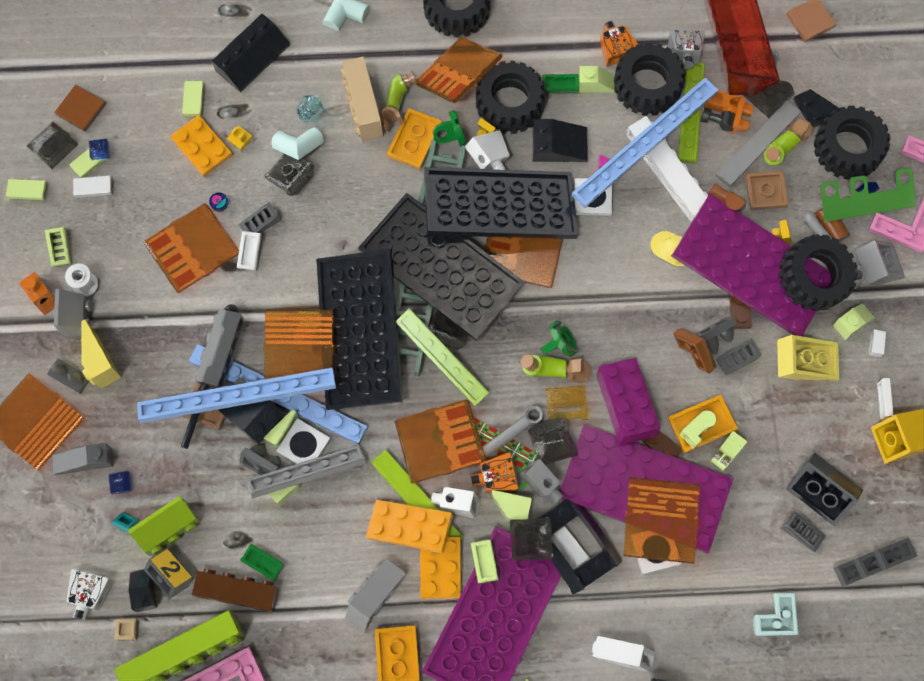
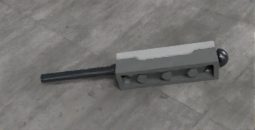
[181,304,245,449]

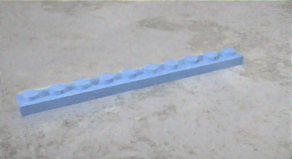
[572,78,718,208]
[189,344,368,445]
[137,368,336,423]

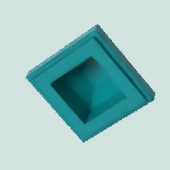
[112,512,139,532]

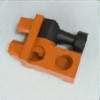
[701,90,754,135]

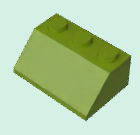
[128,496,200,556]

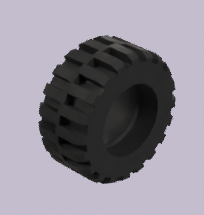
[423,0,491,37]
[614,43,686,116]
[476,60,546,134]
[814,106,891,180]
[778,234,858,311]

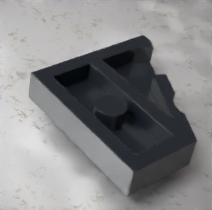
[793,89,839,128]

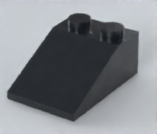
[532,119,588,162]
[217,377,284,444]

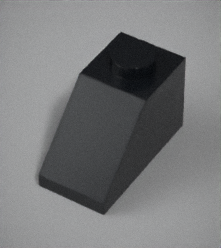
[128,569,157,613]

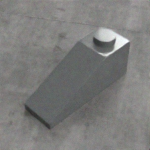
[52,443,113,475]

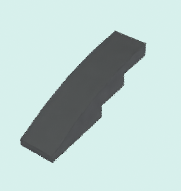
[833,538,918,587]

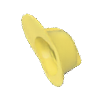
[650,231,685,267]

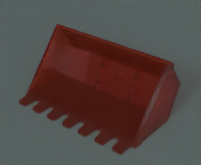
[704,0,780,95]

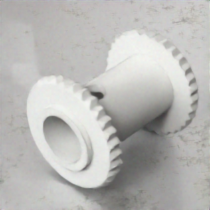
[65,263,99,297]

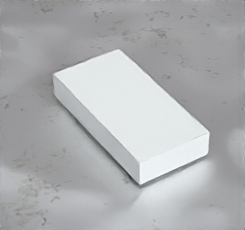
[73,176,112,198]
[237,231,262,271]
[877,378,893,421]
[550,526,589,569]

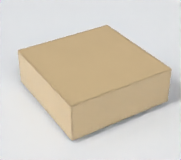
[115,619,138,640]

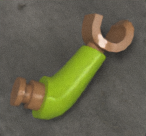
[379,71,418,132]
[764,118,814,166]
[521,354,591,383]

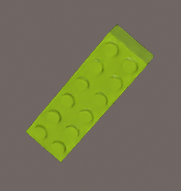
[114,610,245,681]

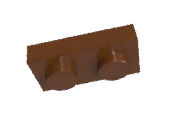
[729,294,752,329]
[640,431,682,458]

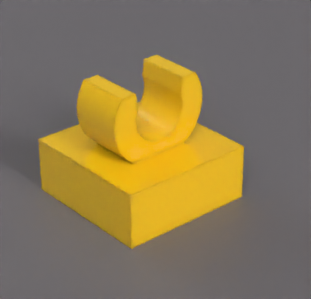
[476,118,497,136]
[227,126,253,151]
[771,220,792,244]

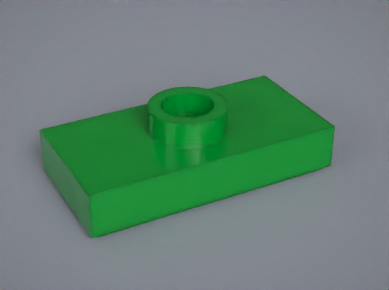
[542,74,579,93]
[240,544,285,582]

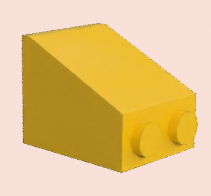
[870,409,924,464]

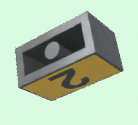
[144,548,193,600]

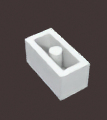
[869,329,886,357]

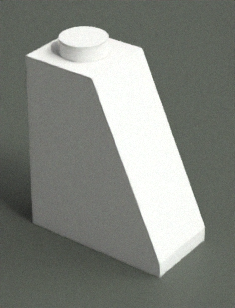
[592,636,656,673]

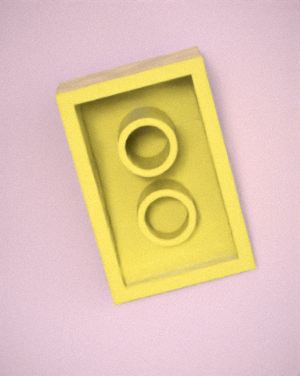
[81,320,121,389]
[777,335,839,381]

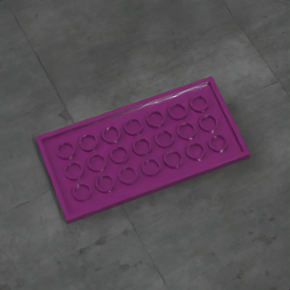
[671,194,831,336]
[560,424,733,554]
[422,526,561,681]

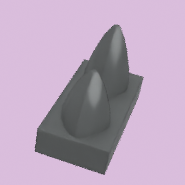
[696,317,736,355]
[47,358,90,394]
[240,443,280,475]

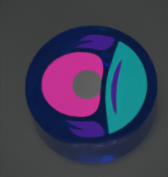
[209,192,229,212]

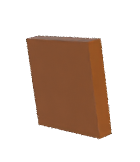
[54,84,106,132]

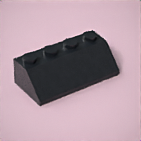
[211,13,290,93]

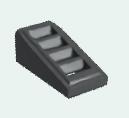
[239,202,280,233]
[716,339,761,376]
[781,511,826,553]

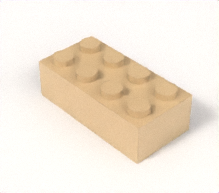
[340,56,383,142]

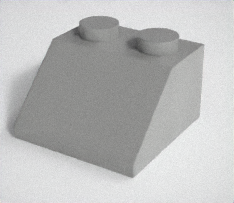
[855,240,905,285]
[54,289,91,337]

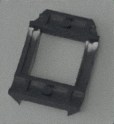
[534,499,622,594]

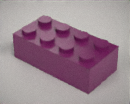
[596,358,661,446]

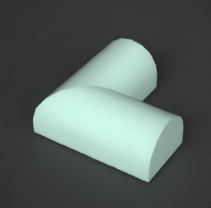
[323,0,370,31]
[272,127,324,160]
[753,593,798,636]

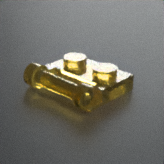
[546,385,588,423]

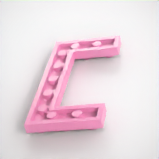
[868,135,924,253]
[184,647,265,681]

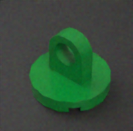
[432,110,466,147]
[540,320,578,357]

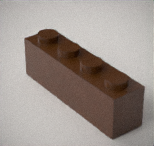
[191,569,279,613]

